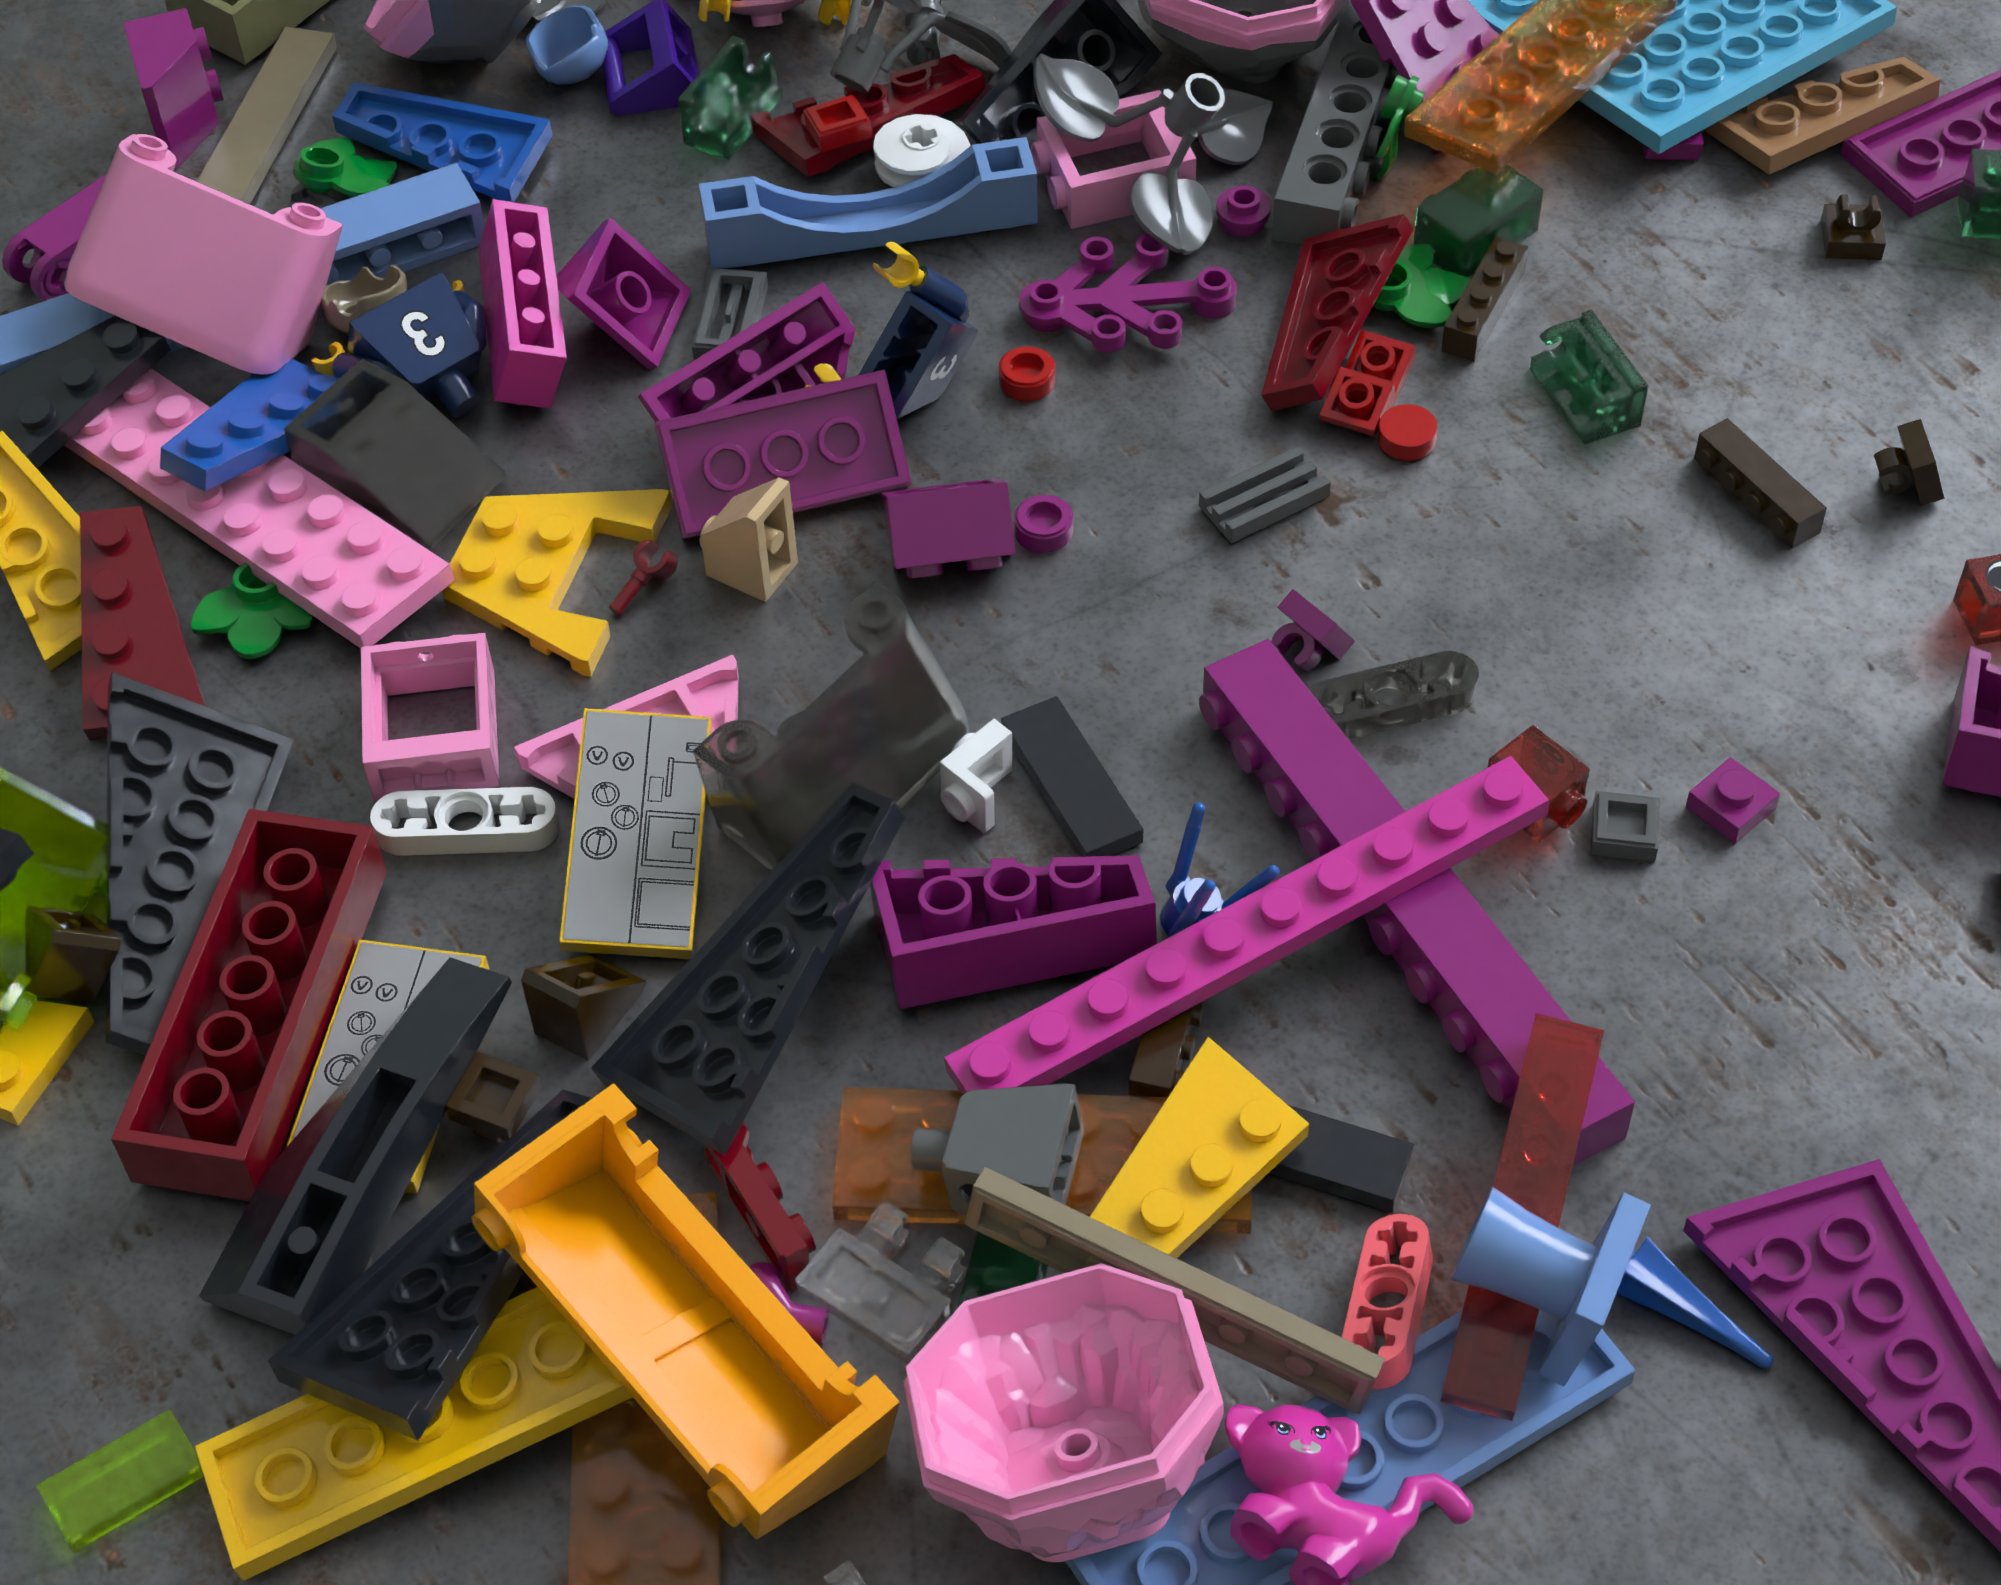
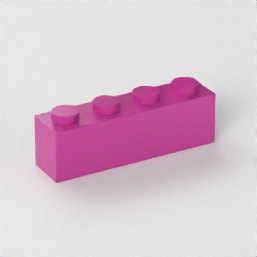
[478,199,567,408]

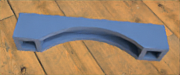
[699,137,1038,269]

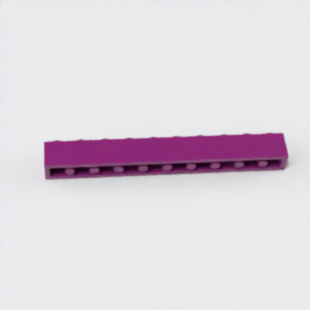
[1199,638,1635,1173]

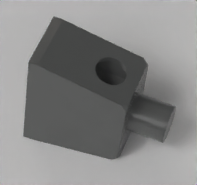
[911,1084,1084,1215]

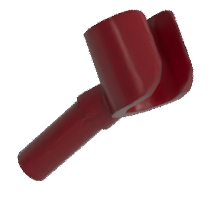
[609,540,678,616]

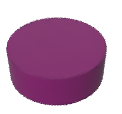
[1014,495,1074,553]

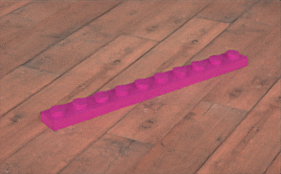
[944,756,1549,1095]

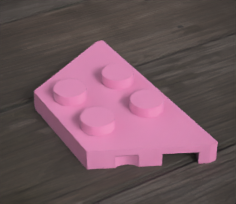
[514,654,739,799]

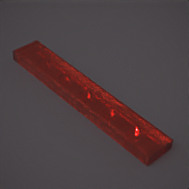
[1440,1013,1604,1421]

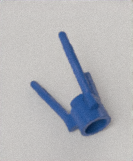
[1160,802,1280,937]

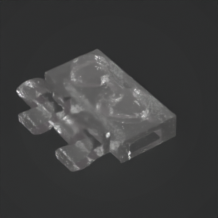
[795,1201,967,1364]

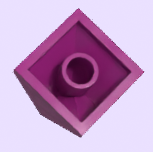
[556,217,692,371]

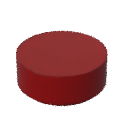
[998,346,1056,401]
[1378,404,1438,461]

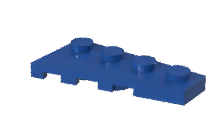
[332,82,553,202]
[160,359,366,491]

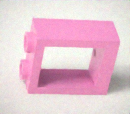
[1030,90,1196,229]
[361,633,500,802]

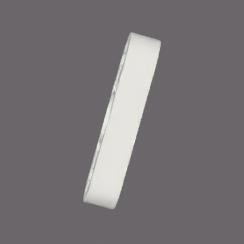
[370,787,559,856]

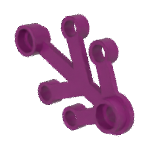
[1019,233,1237,353]

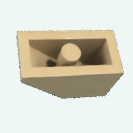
[700,478,798,602]

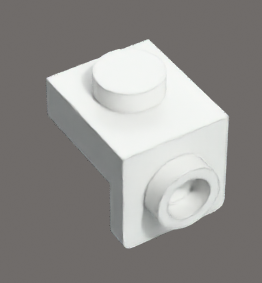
[940,719,1012,833]

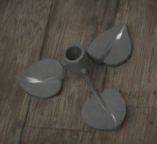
[830,0,1011,94]
[1034,54,1273,255]

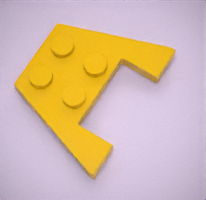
[442,489,672,677]

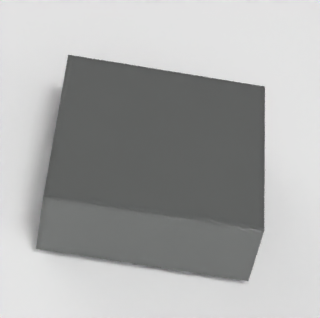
[1590,791,1660,862]

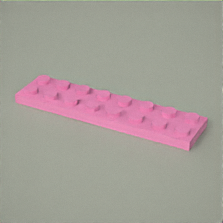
[64,368,455,648]

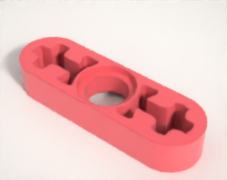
[1342,1214,1433,1390]

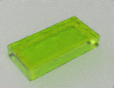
[36,1409,204,1553]

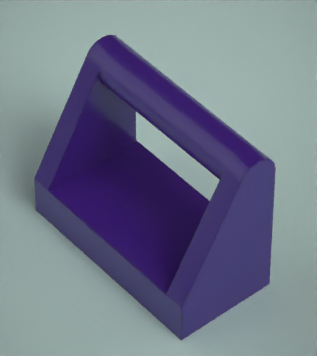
[602,0,704,115]

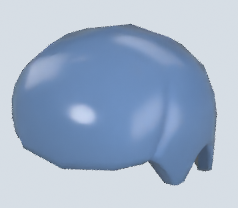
[525,6,608,85]

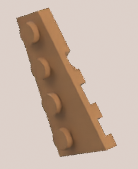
[1704,57,1940,175]

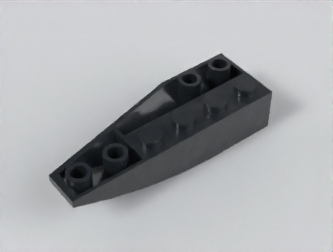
[199,957,512,1335]

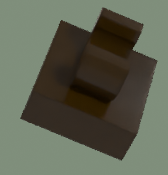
[1821,194,1886,260]
[1874,419,1944,506]
[445,1051,541,1143]

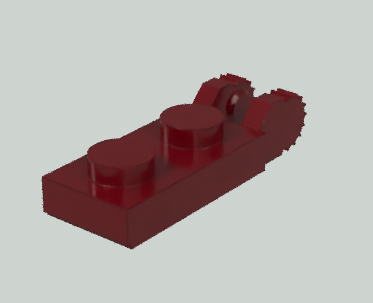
[704,1122,816,1293]

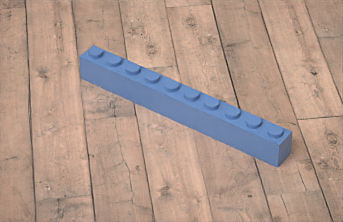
[0,163,485,375]

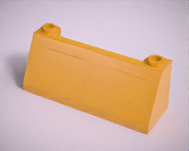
[472,1083,900,1540]

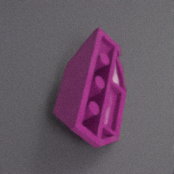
[638,282,856,422]

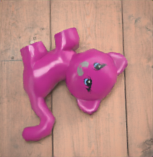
[1225,1404,1474,1585]

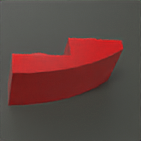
[1319,330,1416,436]

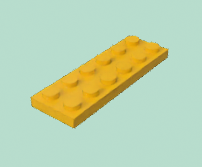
[195,1287,632,1581]

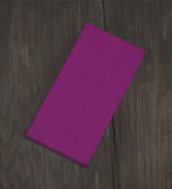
[1840,70,2001,217]
[654,370,912,539]

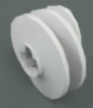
[873,114,971,187]

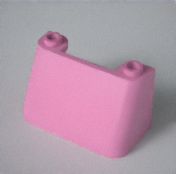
[64,134,343,375]

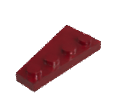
[749,54,985,178]
[1261,214,1413,411]
[80,506,207,740]

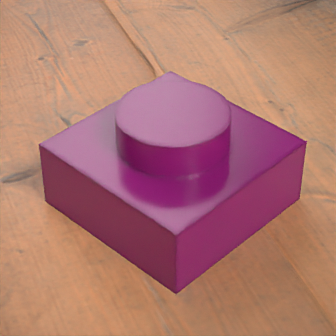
[1685,757,1780,844]

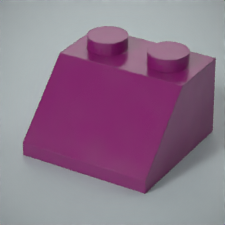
[123,8,224,170]
[881,478,1016,578]

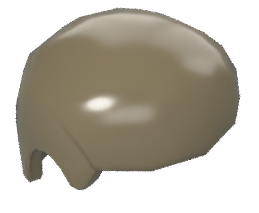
[320,265,407,336]

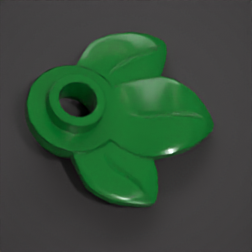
[1372,75,1425,180]
[293,137,397,197]
[1372,244,1471,328]
[191,563,314,659]

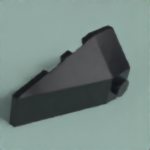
[959,0,1162,144]

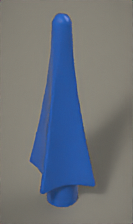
[1616,1237,1774,1369]

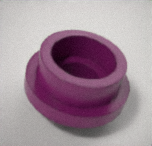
[1216,185,1271,236]

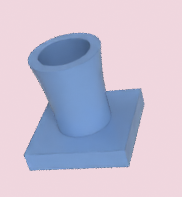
[1450,1186,1651,1387]

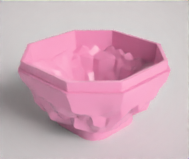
[903,1263,1224,1562]

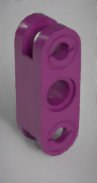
[2,174,106,301]

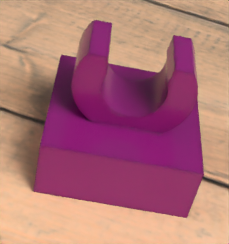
[1271,589,1355,672]

